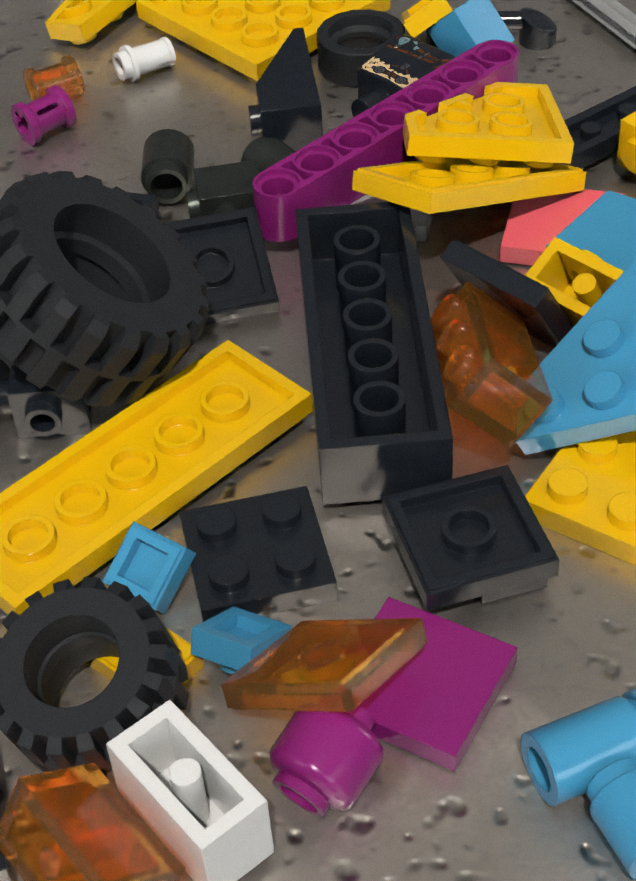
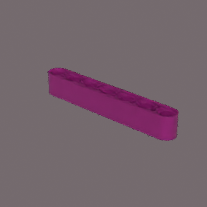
[252,40,519,242]

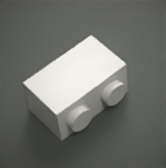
[106,700,274,881]

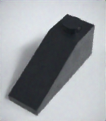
[248,28,323,151]

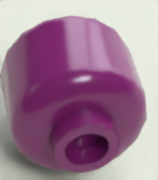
[269,696,383,817]

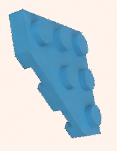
[516,260,636,455]

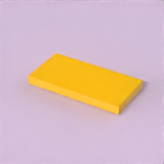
[352,158,586,214]

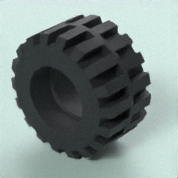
[0,577,189,786]

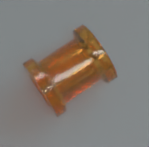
[23,55,85,102]

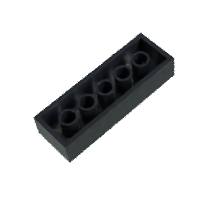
[295,202,453,505]

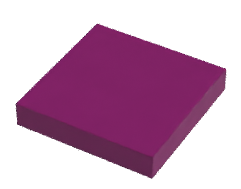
[321,597,518,772]

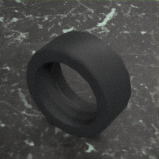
[317,9,405,87]

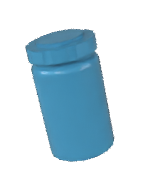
[520,688,636,807]

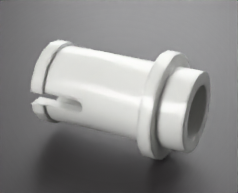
[112,37,176,83]

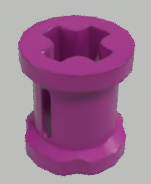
[11,85,77,146]

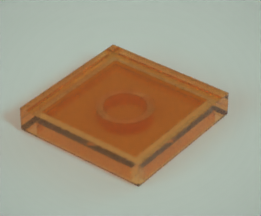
[221,618,428,712]

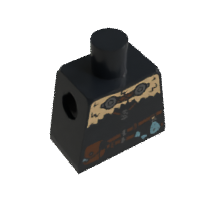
[351,32,455,117]

